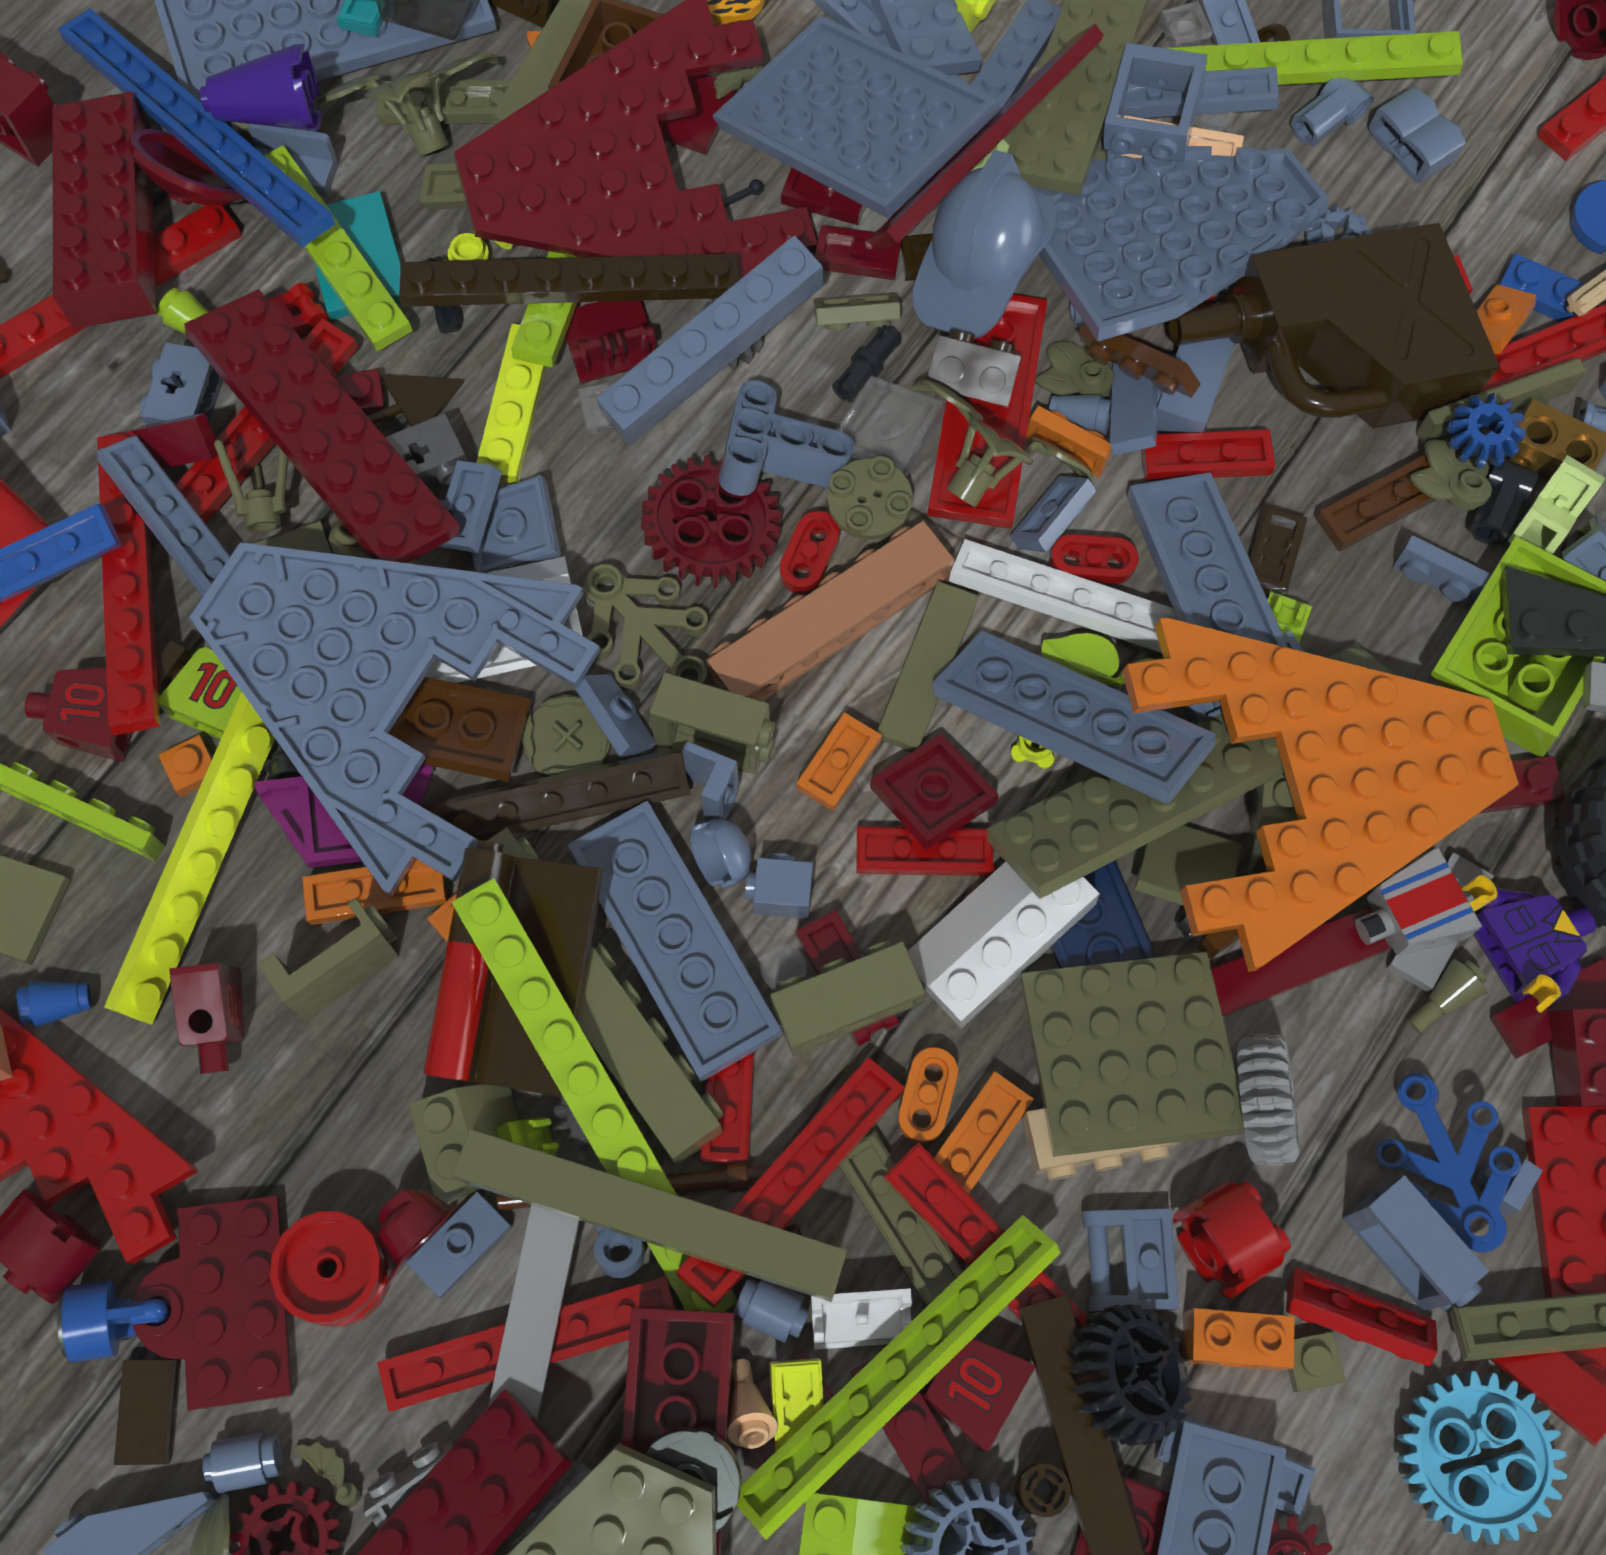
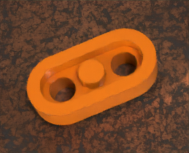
[898,1047,958,1144]

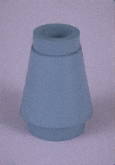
[1049,394,1112,434]

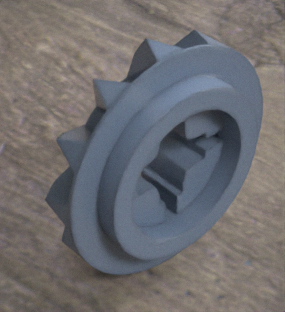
[1305,203,1373,245]

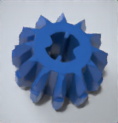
[1447,392,1526,469]

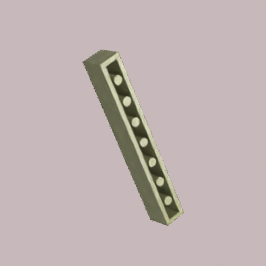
[487,828,724,1166]

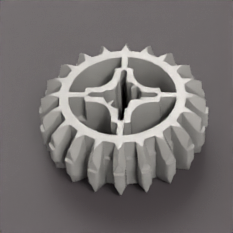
[1237,1033,1300,1166]

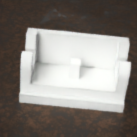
[811,1288,912,1350]

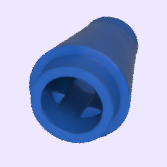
[17,981,92,1028]

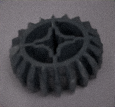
[1068,1304,1193,1446]

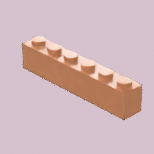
[707,521,955,702]

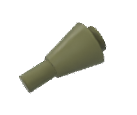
[1407,959,1487,1034]

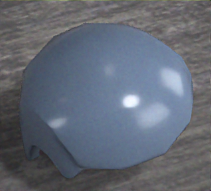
[689,818,752,889]

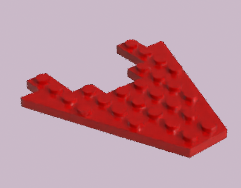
[0,1005,198,1264]

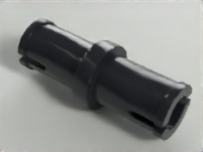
[832,325,901,403]

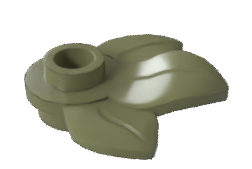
[1035,341,1114,398]
[1409,440,1492,511]

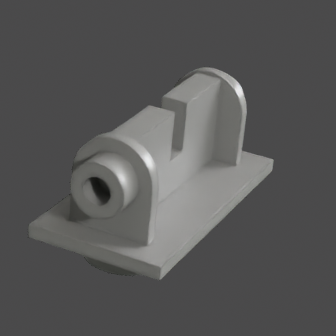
[364,1438,454,1530]

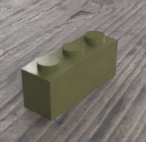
[770,941,925,1056]

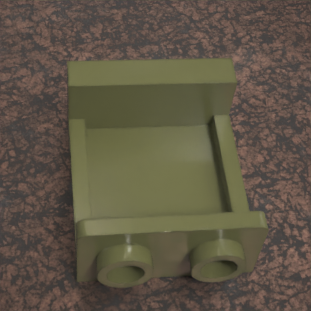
[257,898,399,1022]

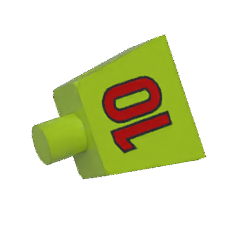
[159,647,242,740]

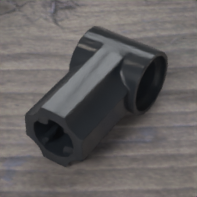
[1468,458,1539,545]

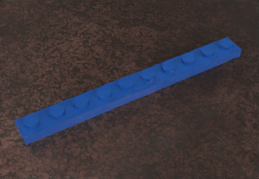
[58,8,335,248]

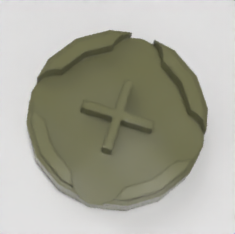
[522,695,612,777]

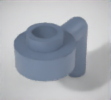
[593,1225,645,1278]

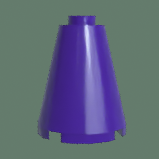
[200,44,322,131]

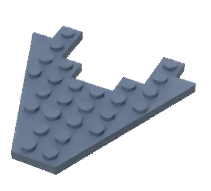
[189,542,600,896]

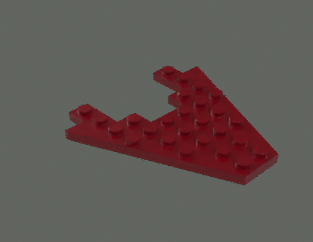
[454,0,817,280]

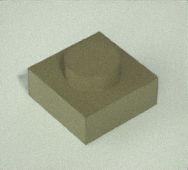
[1288,1332,1346,1392]

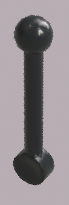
[722,179,764,208]

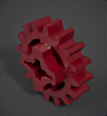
[229,1481,345,1555]

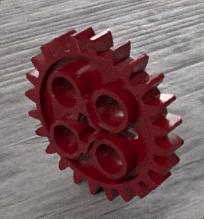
[641,455,782,588]

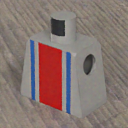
[1355,848,1482,955]

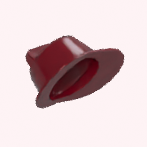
[378,1188,459,1286]

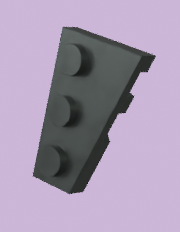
[1501,566,1606,657]

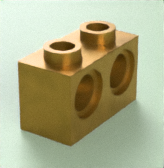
[1504,398,1606,482]

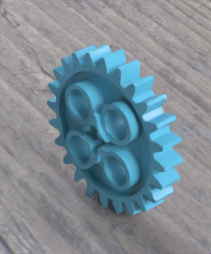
[1397,1371,1567,1544]

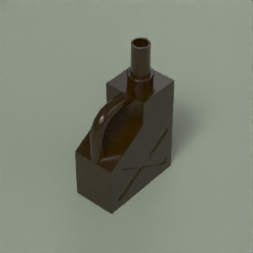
[1168,223,1500,429]

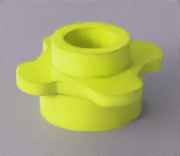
[1011,735,1055,769]

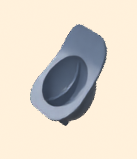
[913,150,1057,339]

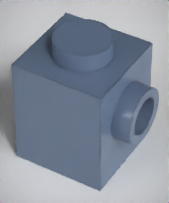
[745,853,813,919]

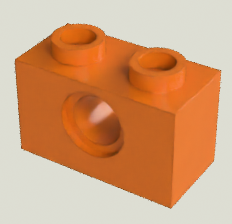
[1182,1308,1294,1371]

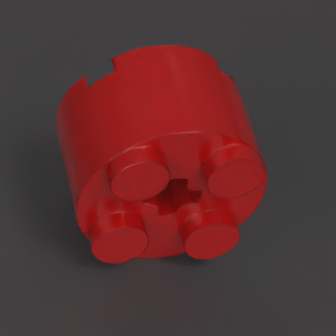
[1173,1181,1291,1298]

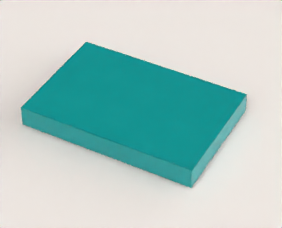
[314,191,401,321]

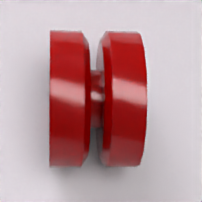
[270,1211,393,1327]

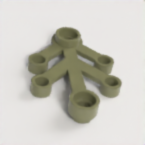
[584,564,709,690]

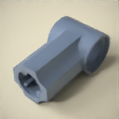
[1291,78,1374,146]

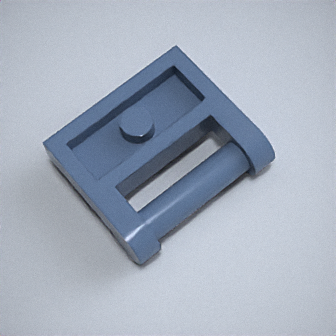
[1082,1209,1179,1313]

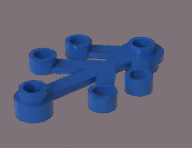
[1376,1073,1521,1253]

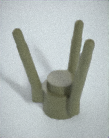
[214,440,288,532]

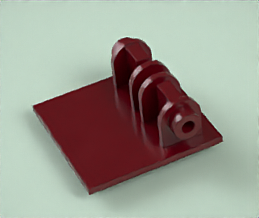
[565,301,657,384]

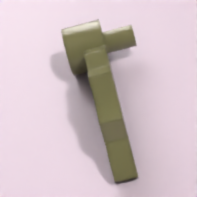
[714,64,763,99]
[293,1441,361,1508]

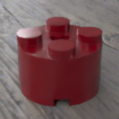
[0,1189,101,1305]

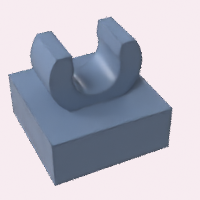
[1475,1159,1543,1217]

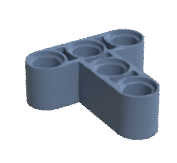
[719,380,855,496]

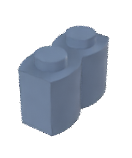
[1369,87,1466,183]

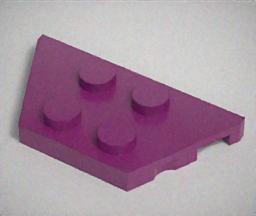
[255,764,434,868]

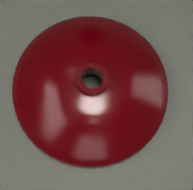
[128,129,245,206]

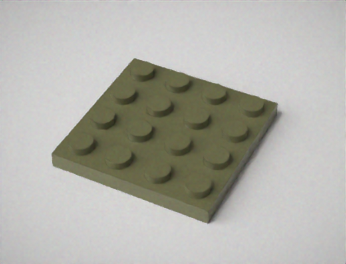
[1020,952,1244,1157]

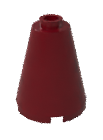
[1553,0,1606,60]

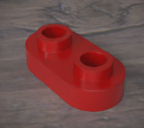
[780,511,840,594]
[1050,534,1139,584]

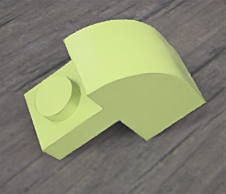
[1508,455,1605,554]

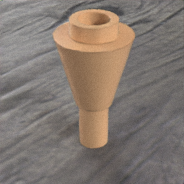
[727,1359,778,1449]

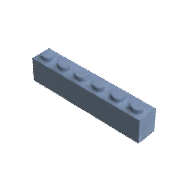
[596,235,823,446]

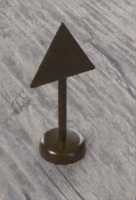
[367,375,464,426]

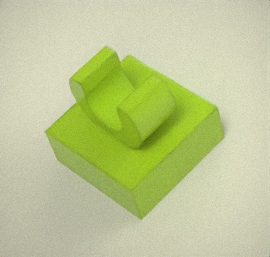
[1267,591,1312,643]
[497,1116,559,1157]

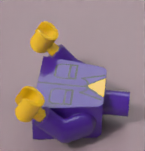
[1461,875,1596,1013]

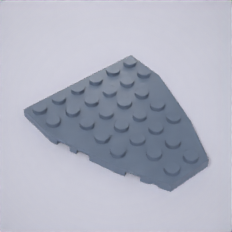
[1032,146,1329,342]

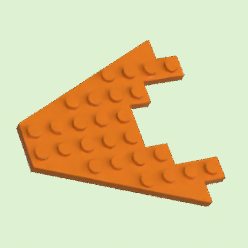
[1122,617,1519,972]

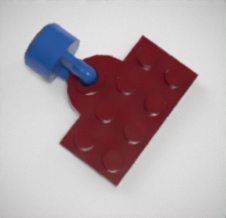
[57,1196,292,1411]

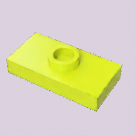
[769,1358,824,1453]

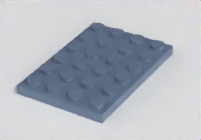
[713,15,999,219]

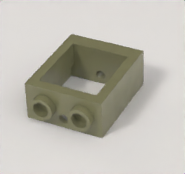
[649,672,776,775]

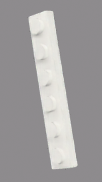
[949,539,1178,653]

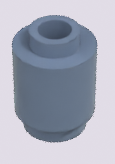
[734,1277,810,1343]
[203,1431,283,1494]

